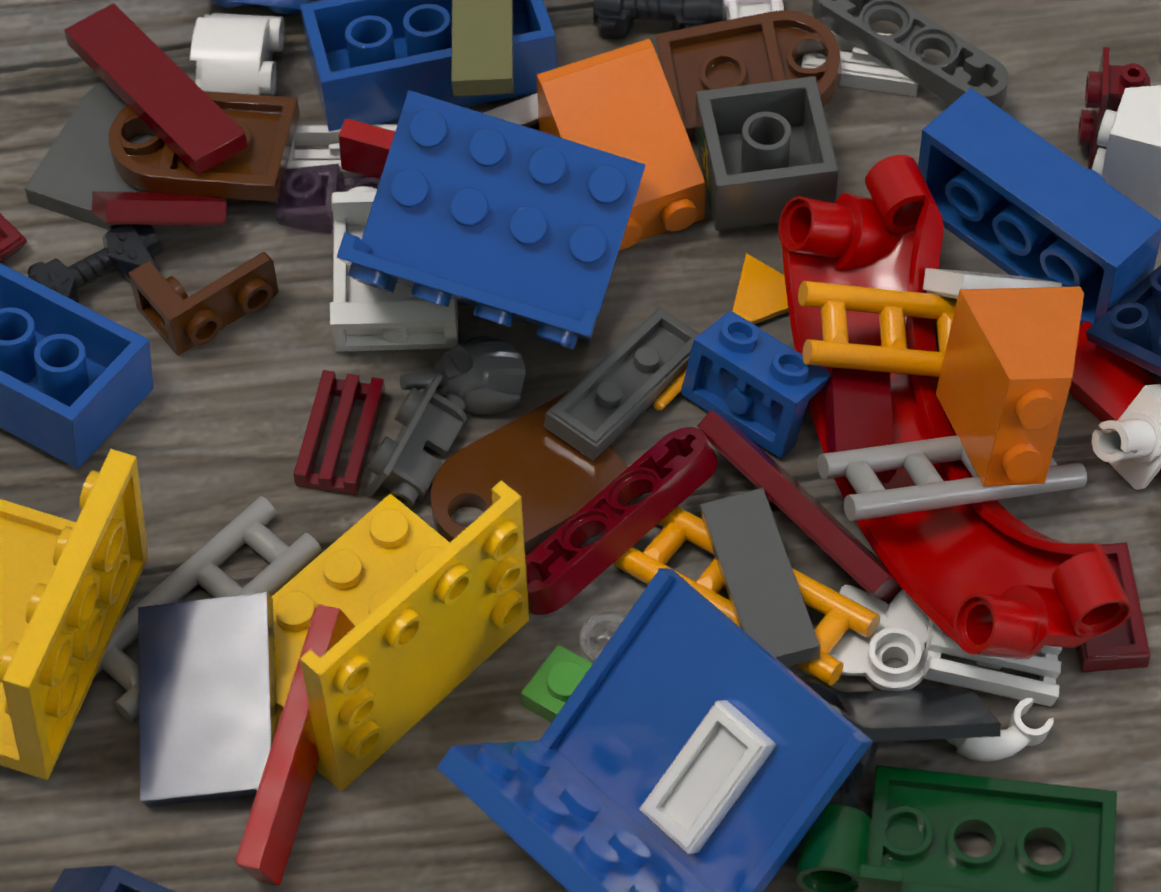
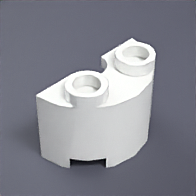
[190,13,285,96]

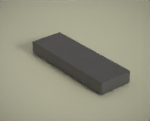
[543,307,700,461]
[700,488,820,667]

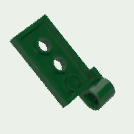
[796,765,1117,892]

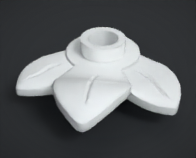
[829,585,930,691]

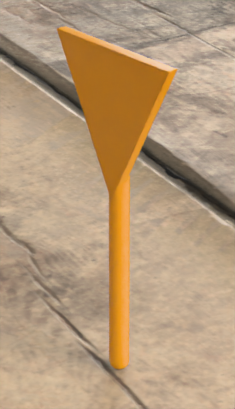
[653,253,789,411]

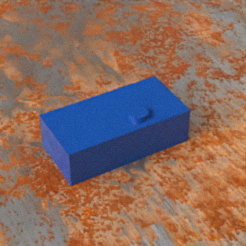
[300,0,558,132]
[918,88,1161,325]
[0,263,154,469]

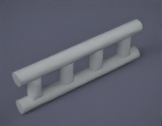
[817,435,1087,521]
[95,496,322,722]

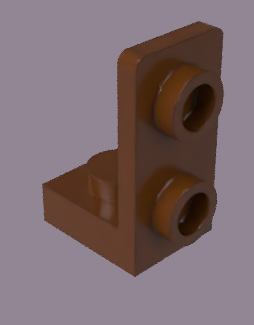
[129,252,279,356]

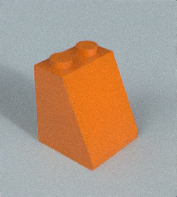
[536,39,705,250]
[936,286,1084,486]

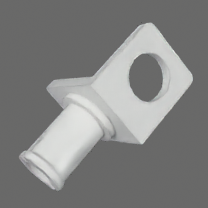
[1091,384,1161,490]

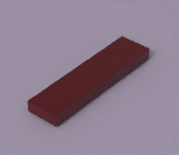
[64,3,248,176]
[697,409,902,603]

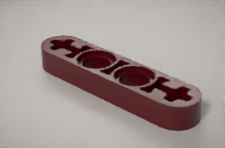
[525,427,718,615]

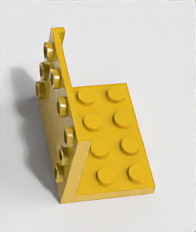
[0,449,149,780]
[272,480,529,792]

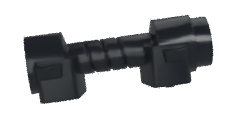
[593,0,723,38]
[27,224,163,303]

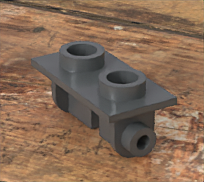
[365,373,467,508]

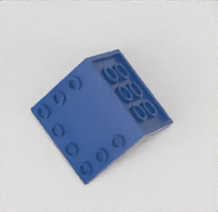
[336,90,646,350]
[437,568,873,892]

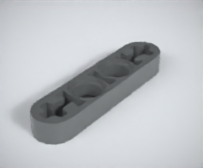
[811,0,1008,108]

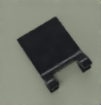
[798,675,1001,742]

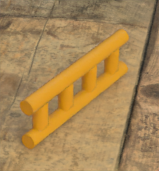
[798,281,957,377]
[612,506,880,686]

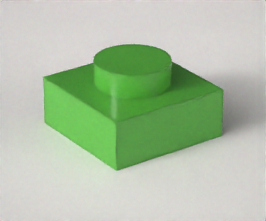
[521,644,592,723]

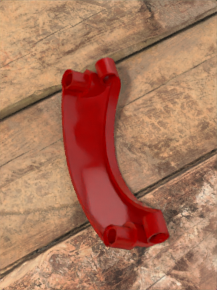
[778,155,1132,659]

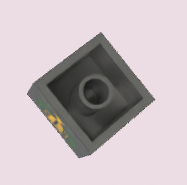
[695,76,838,231]

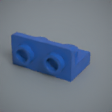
[680,312,830,458]

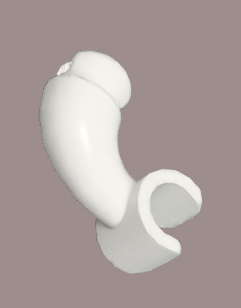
[946,698,1054,762]

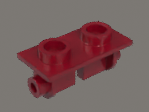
[1078,47,1151,169]

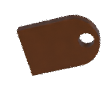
[656,10,841,141]
[109,91,300,202]
[430,391,628,556]

